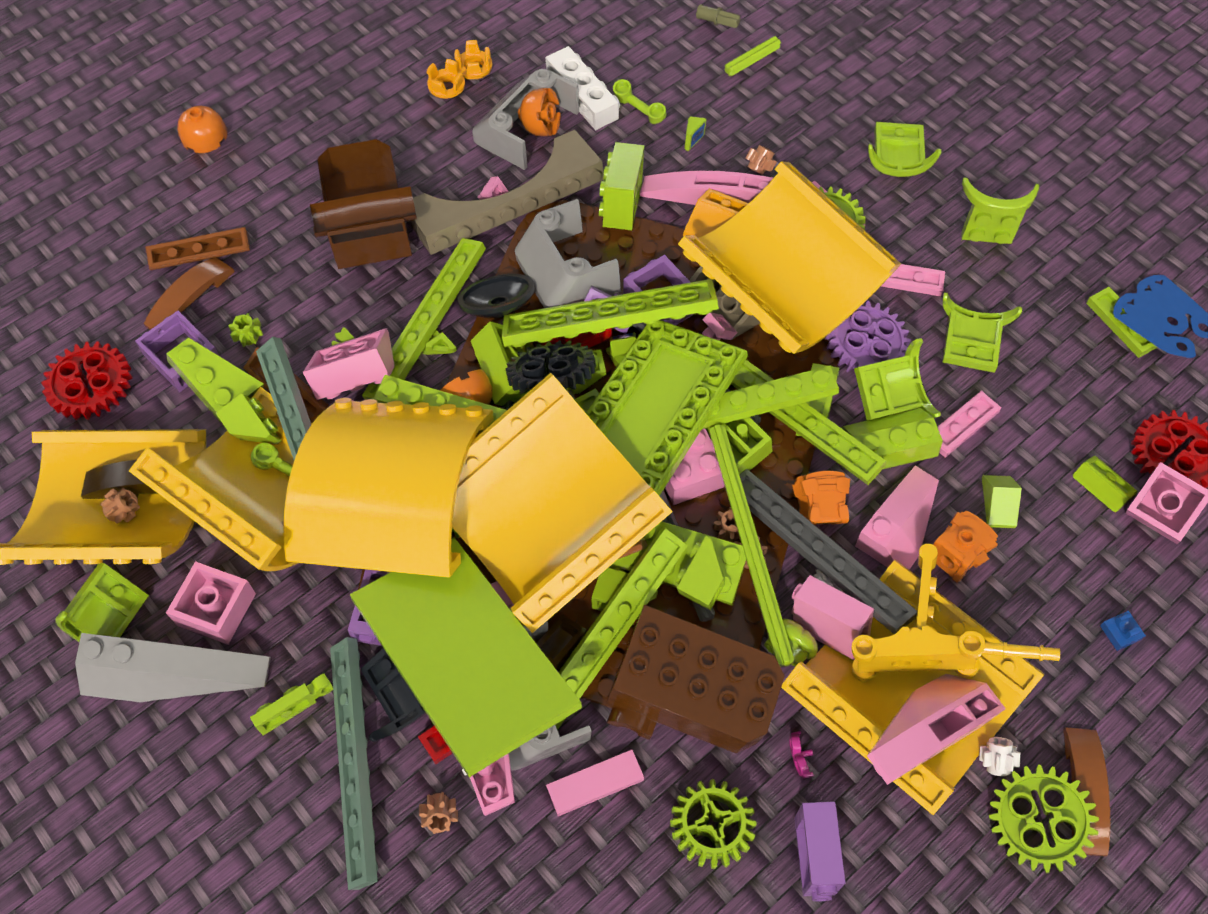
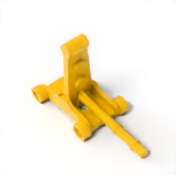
[851,544,1060,682]

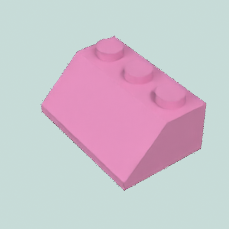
[303,328,395,400]

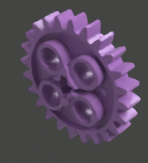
[825,301,911,372]

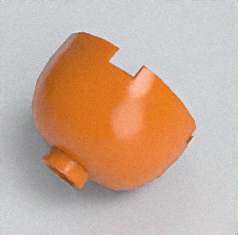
[518,88,560,136]
[177,105,227,153]
[440,369,493,405]

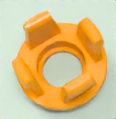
[454,40,493,79]
[427,59,465,99]

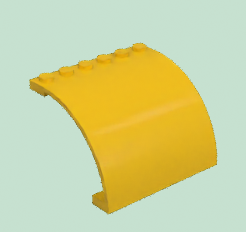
[678,161,901,354]
[452,373,672,633]
[129,387,312,571]
[283,398,494,577]
[0,429,206,565]
[781,560,1044,815]

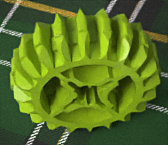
[670,779,757,869]

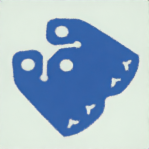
[1113,275,1208,358]

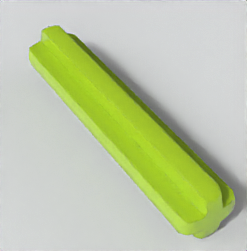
[724,36,781,76]

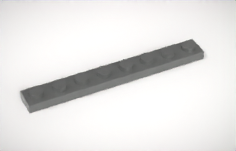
[739,469,918,634]

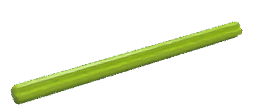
[709,424,795,667]

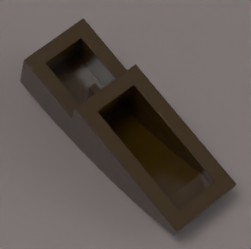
[81,460,158,499]
[536,615,587,672]

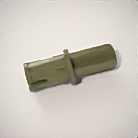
[696,4,741,28]

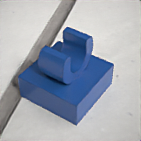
[1100,611,1146,651]

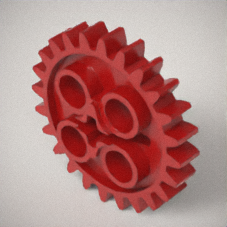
[41,341,133,420]
[1131,410,1208,488]

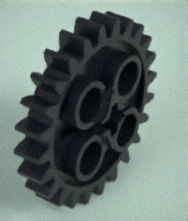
[505,340,596,394]

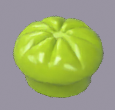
[764,618,818,667]

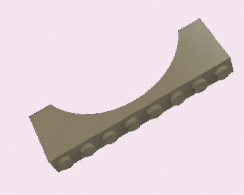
[408,130,604,255]

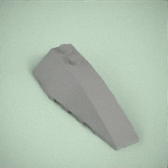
[75,633,271,702]

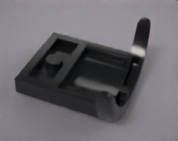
[360,648,427,742]

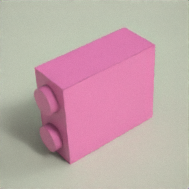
[791,575,874,660]

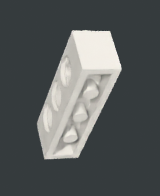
[545,46,620,130]

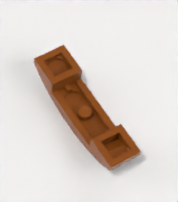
[144,257,235,332]
[1063,727,1110,856]

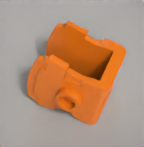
[792,471,850,525]
[933,511,998,583]

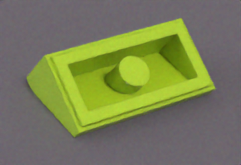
[1073,456,1138,512]

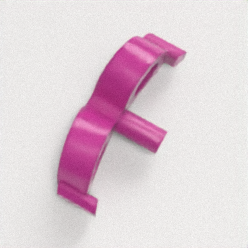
[789,731,814,779]

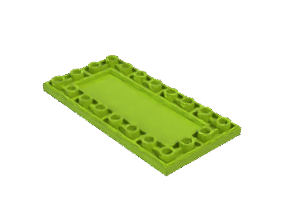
[586,320,748,496]
[350,538,582,777]

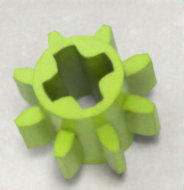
[228,313,263,347]

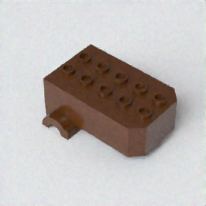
[310,139,417,269]
[605,605,785,754]

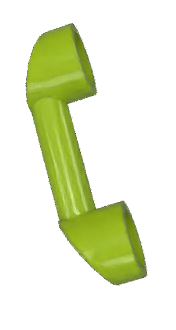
[613,79,667,124]

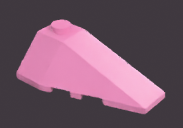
[855,465,939,570]

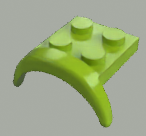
[868,122,941,177]
[961,178,1039,244]
[942,293,1022,373]
[854,338,941,420]
[55,563,149,642]

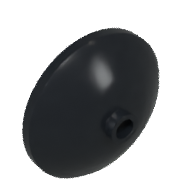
[458,274,535,318]

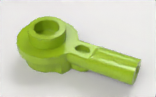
[251,443,293,476]

